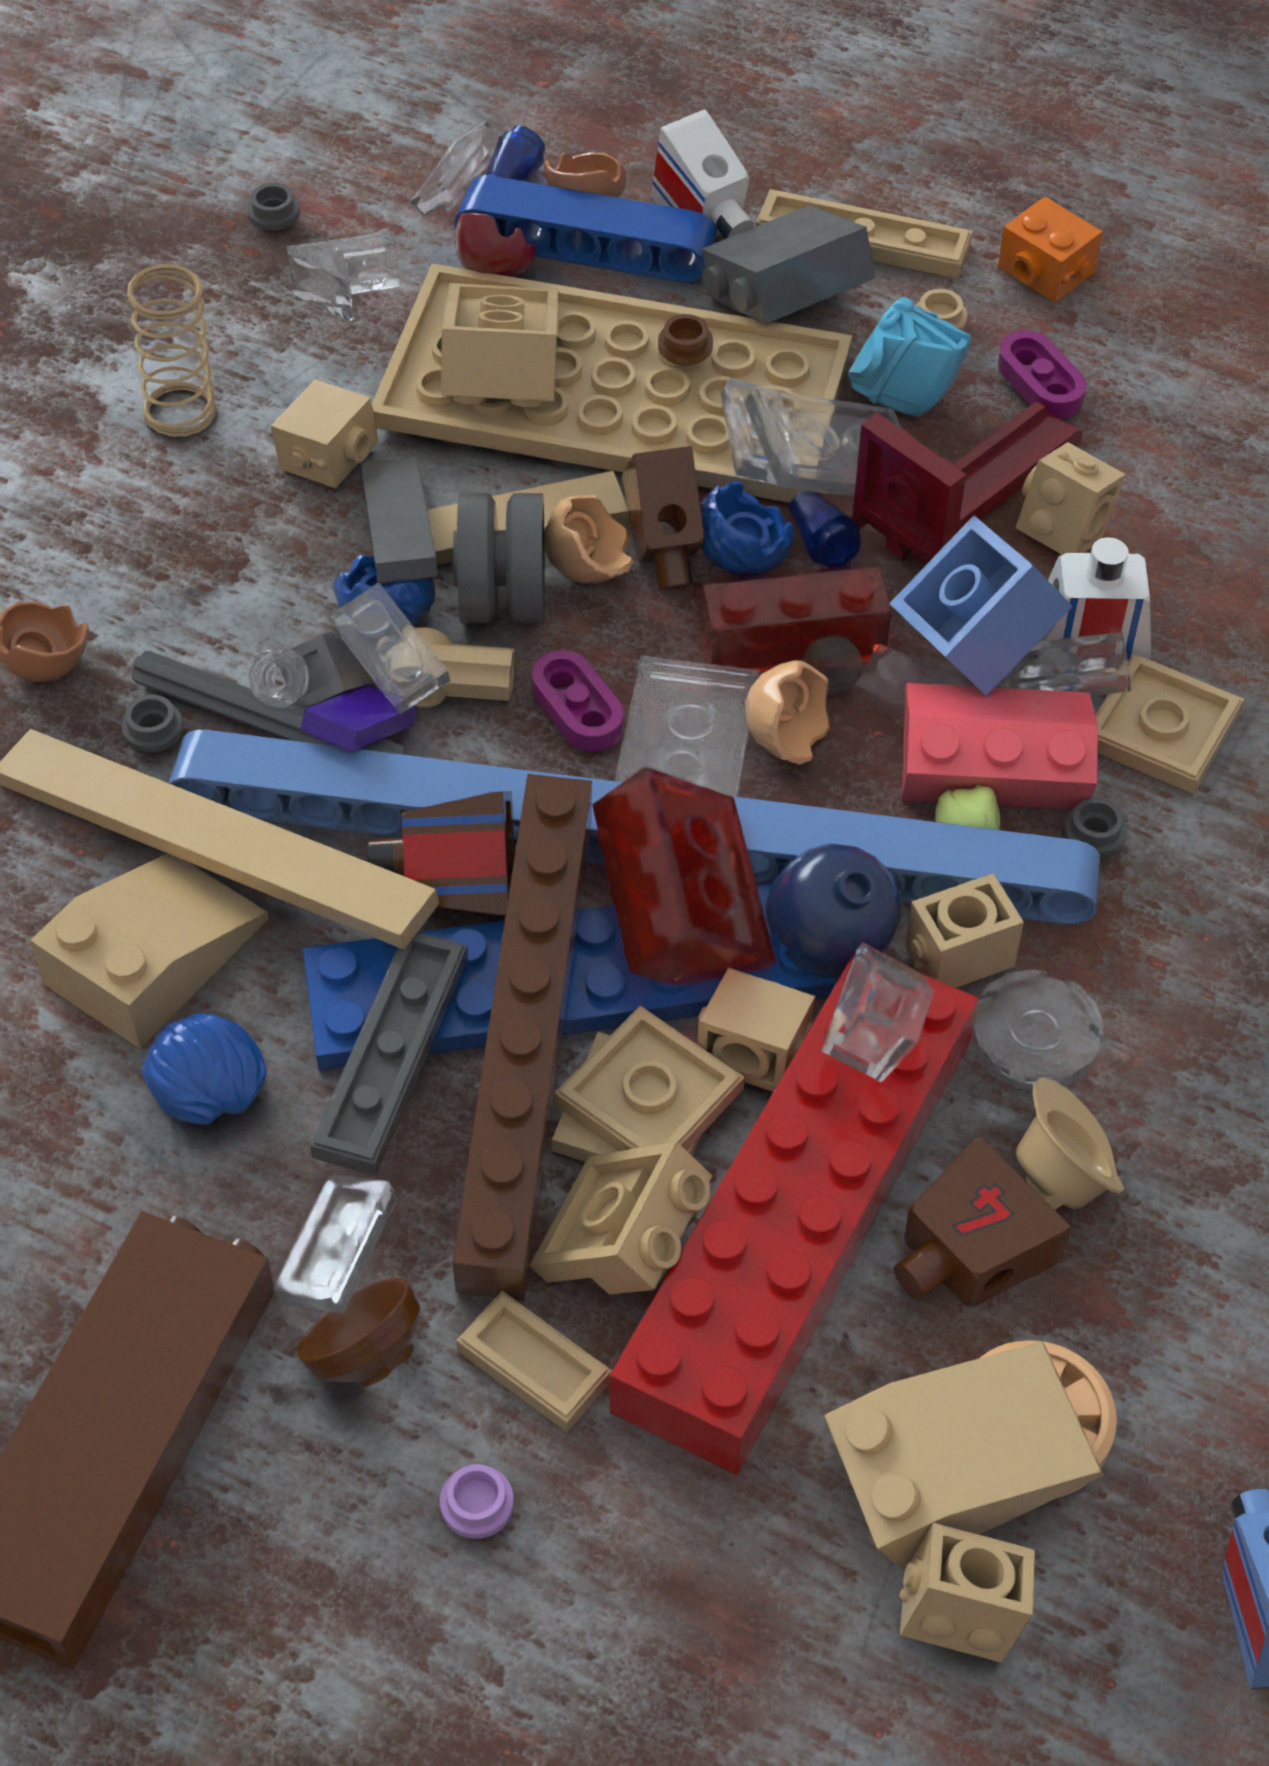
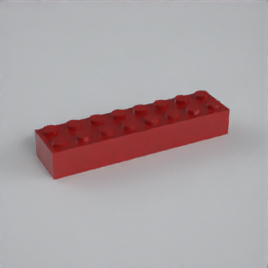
[609,951,979,1475]

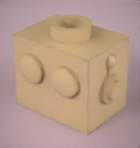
[271,379,379,488]
[1016,442,1126,555]
[905,873,1024,988]
[697,968,815,1092]
[899,1523,1035,1663]

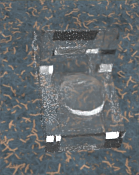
[286,231,400,321]

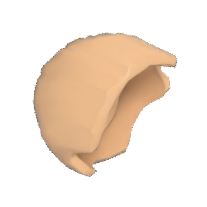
[544,495,634,584]
[745,660,830,765]

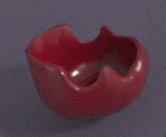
[455,213,536,278]

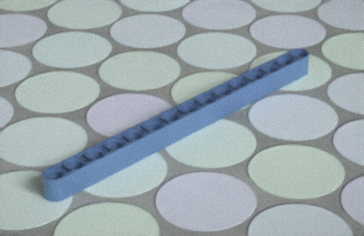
[169,730,1100,925]

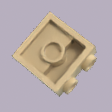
[529,1141,712,1295]

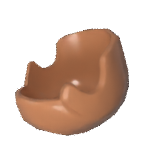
[544,153,627,198]
[0,601,89,682]

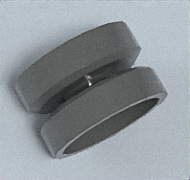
[453,493,545,623]

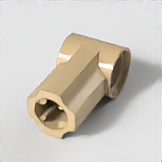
[392,627,515,708]

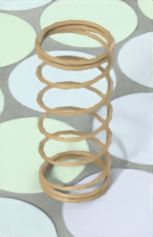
[127,264,215,437]

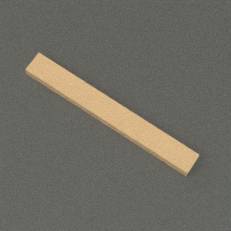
[0,729,439,950]

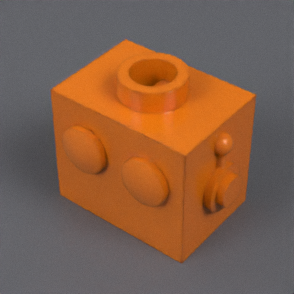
[998,196,1103,303]

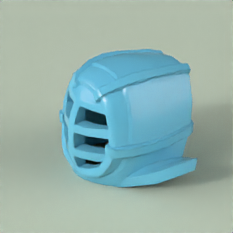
[848,297,971,417]

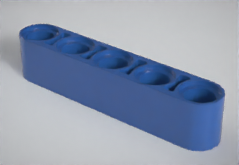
[454,175,717,283]

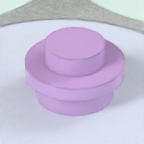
[440,1464,514,1539]

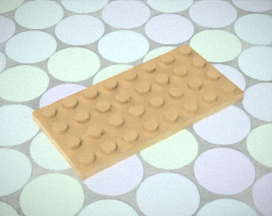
[372,263,853,506]

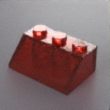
[692,563,892,677]
[592,766,776,986]

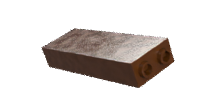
[0,1211,275,1670]

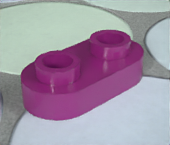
[997,330,1087,419]
[531,650,624,752]

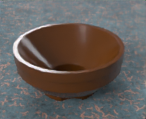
[297,1277,420,1387]

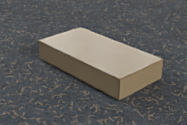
[456,1291,612,1433]

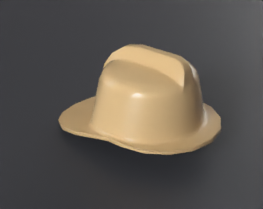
[1016,1078,1124,1210]

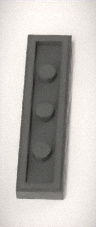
[361,457,438,583]
[310,932,468,1176]

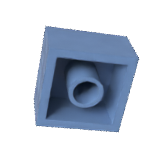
[889,516,1073,696]

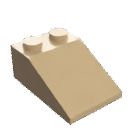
[441,283,559,407]
[30,853,269,1049]
[824,1341,1104,1571]

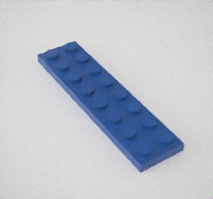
[303,883,837,1070]

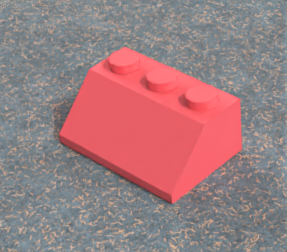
[901,683,1098,810]

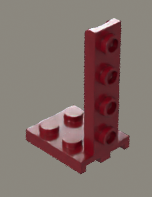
[851,402,1083,565]

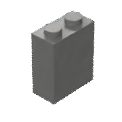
[702,205,875,324]

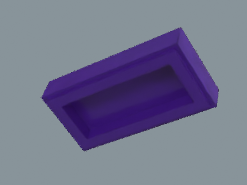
[300,685,418,753]

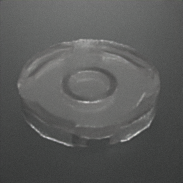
[971,969,1104,1091]

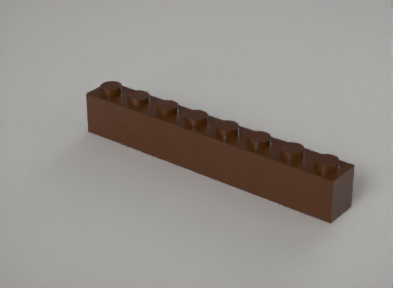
[452,774,592,1301]

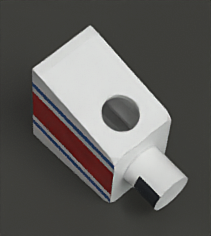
[650,109,754,239]
[1037,537,1152,662]

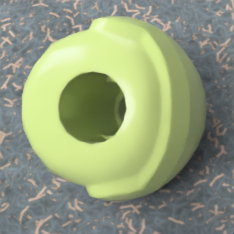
[935,785,1000,830]

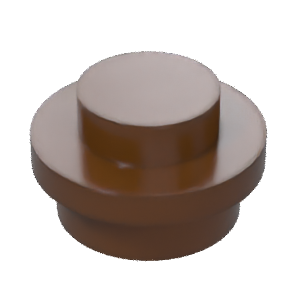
[658,314,713,366]

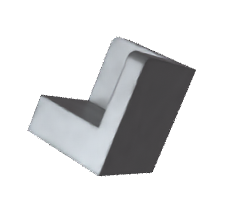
[275,626,380,709]

